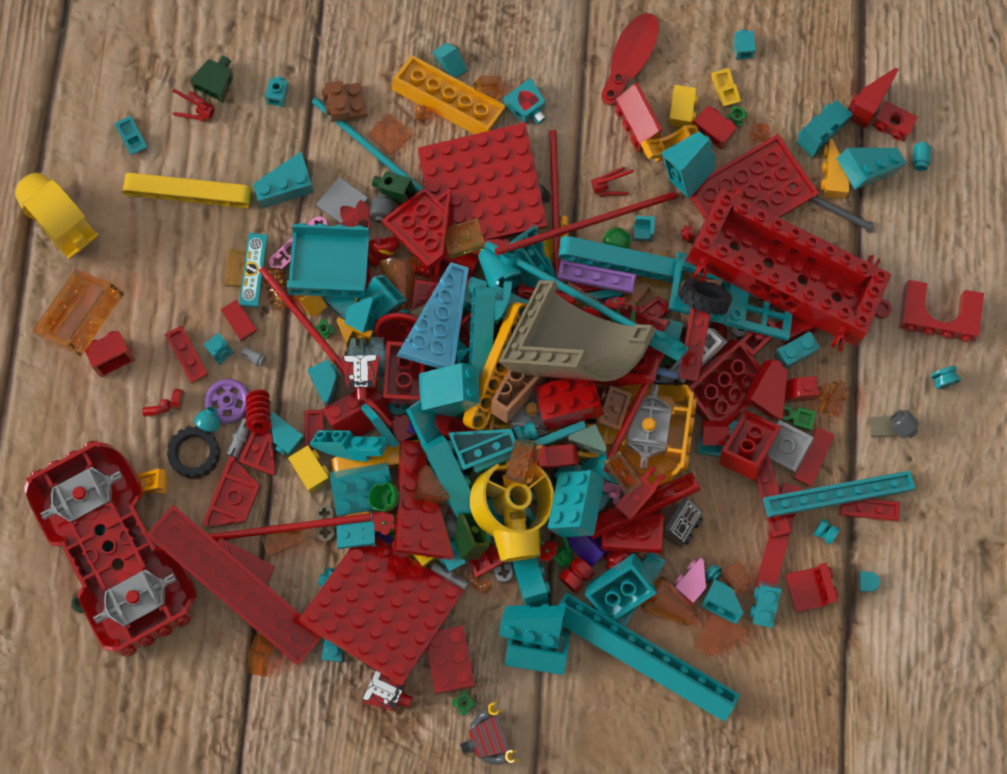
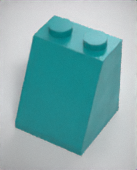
[662,131,716,198]
[419,363,480,417]

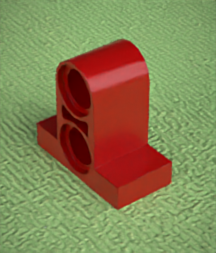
[537,444,579,470]

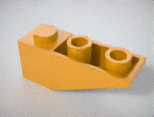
[820,138,849,199]

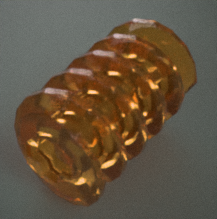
[264,268,294,310]

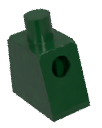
[190,56,233,103]
[372,171,417,206]

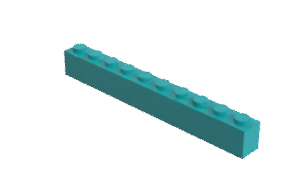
[558,592,740,722]

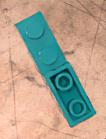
[310,430,389,462]

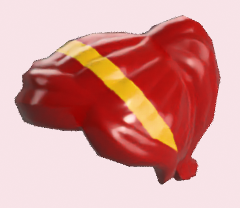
[368,236,399,267]

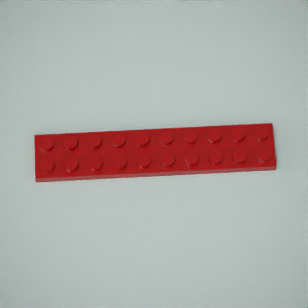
[146,505,322,666]

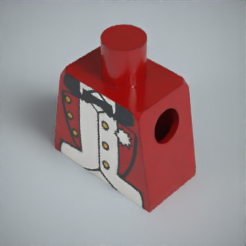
[341,355,380,400]
[362,671,413,711]

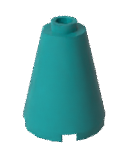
[478,247,526,294]

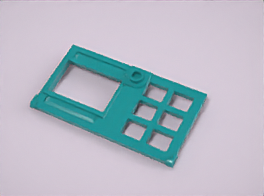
[668,251,792,341]

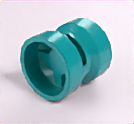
[514,421,539,446]
[813,518,840,545]

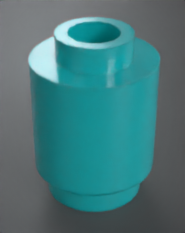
[912,142,932,171]

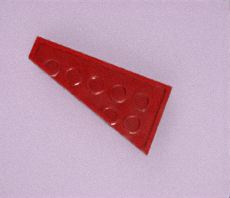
[395,439,454,560]

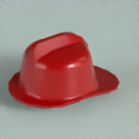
[435,414,477,444]

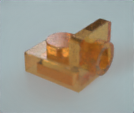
[474,76,504,100]

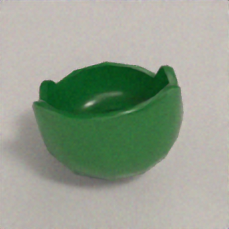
[601,227,631,249]
[368,482,400,512]

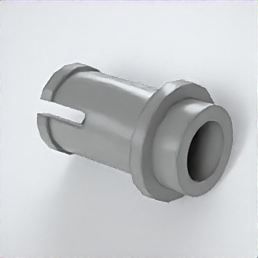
[732,327,748,340]
[240,346,266,366]

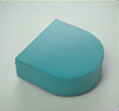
[859,571,880,592]

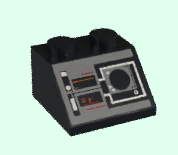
[663,497,703,548]

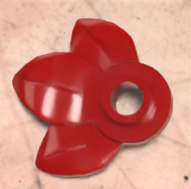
[340,200,371,231]

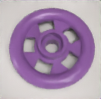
[205,379,249,424]

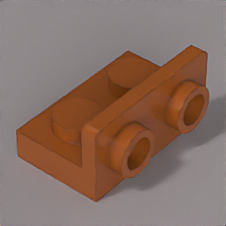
[593,385,632,431]

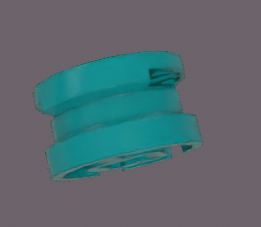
[930,366,962,390]

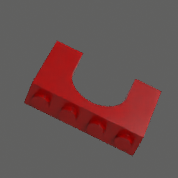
[899,280,984,342]

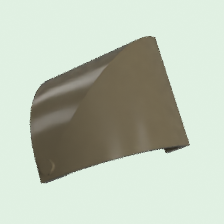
[499,280,655,381]

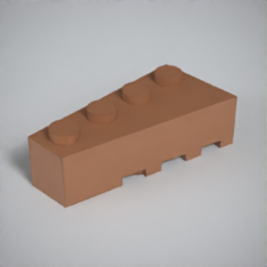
[491,369,549,423]

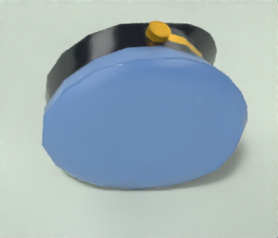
[653,366,679,385]

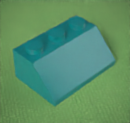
[585,554,657,620]
[505,630,570,675]

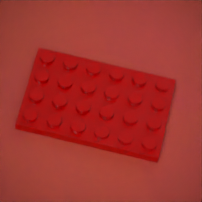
[690,134,819,247]

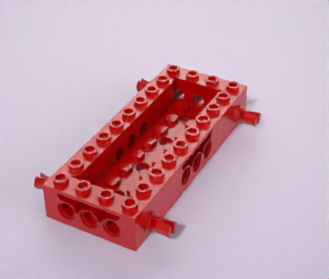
[685,188,892,351]

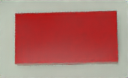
[221,299,257,341]
[304,410,324,449]

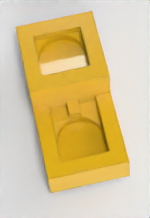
[711,68,741,107]

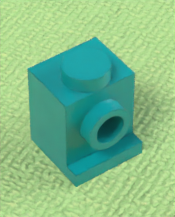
[264,76,289,107]
[204,333,234,365]

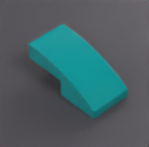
[114,115,147,155]
[494,281,512,324]

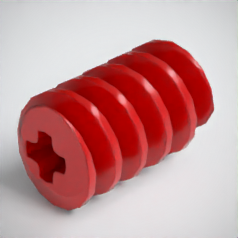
[245,389,271,433]

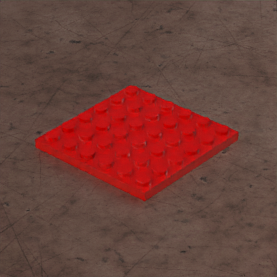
[418,122,548,249]
[299,536,464,686]

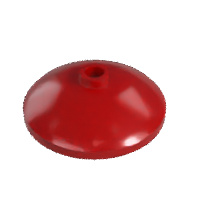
[375,313,418,345]

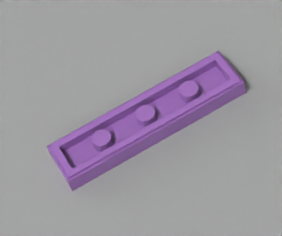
[557,260,636,294]

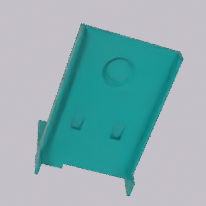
[580,453,619,485]
[337,513,376,549]

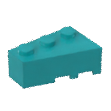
[836,148,907,190]

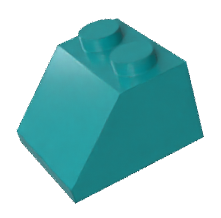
[307,359,341,407]

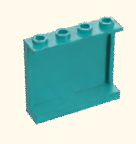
[287,223,369,298]

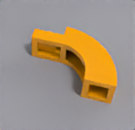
[641,125,699,162]

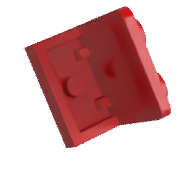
[785,562,839,612]

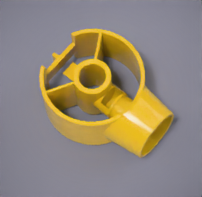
[15,173,99,260]
[470,460,554,562]

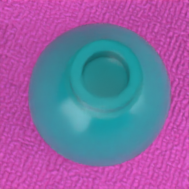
[194,407,221,432]

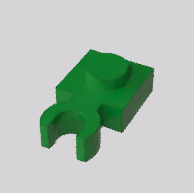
[781,406,816,432]

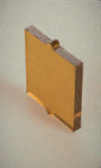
[368,113,412,156]

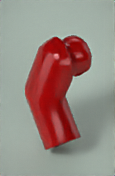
[142,399,171,417]

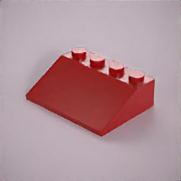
[680,340,761,426]

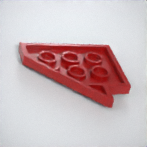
[381,187,452,270]

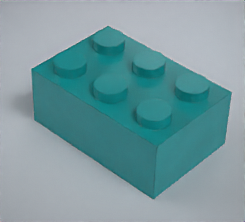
[330,462,391,516]
[548,470,605,537]

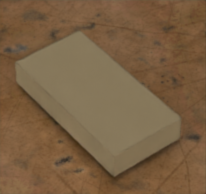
[869,416,898,437]

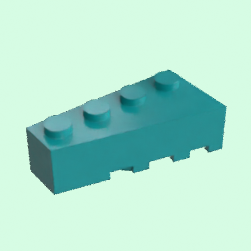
[420,433,472,519]

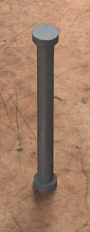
[791,184,874,233]

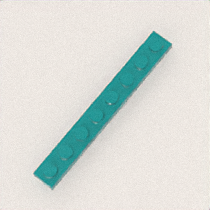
[763,471,916,518]

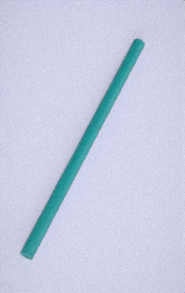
[312,97,423,193]

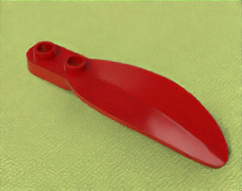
[601,13,659,106]

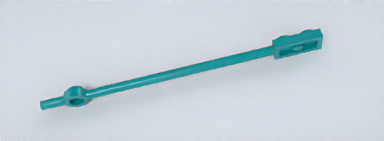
[484,241,689,362]

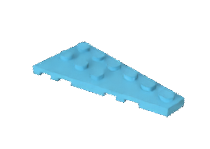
[397,262,469,368]

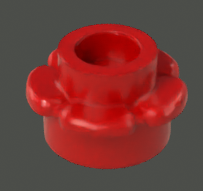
[681,225,694,243]

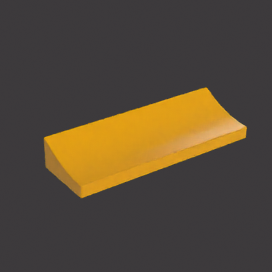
[391,55,506,134]

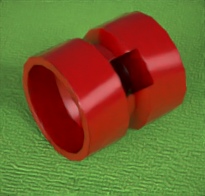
[558,556,595,594]

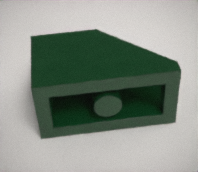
[455,513,489,560]

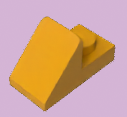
[336,317,374,349]
[137,469,167,494]

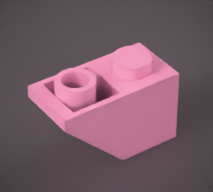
[673,558,706,605]

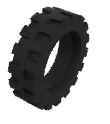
[679,278,732,315]
[167,426,221,479]

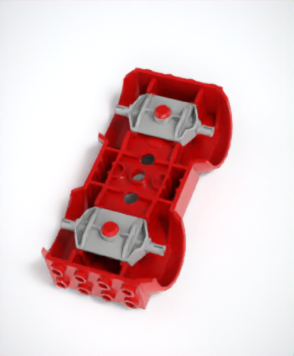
[24,440,197,657]

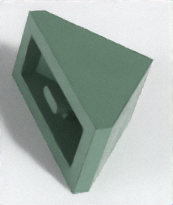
[568,424,607,456]

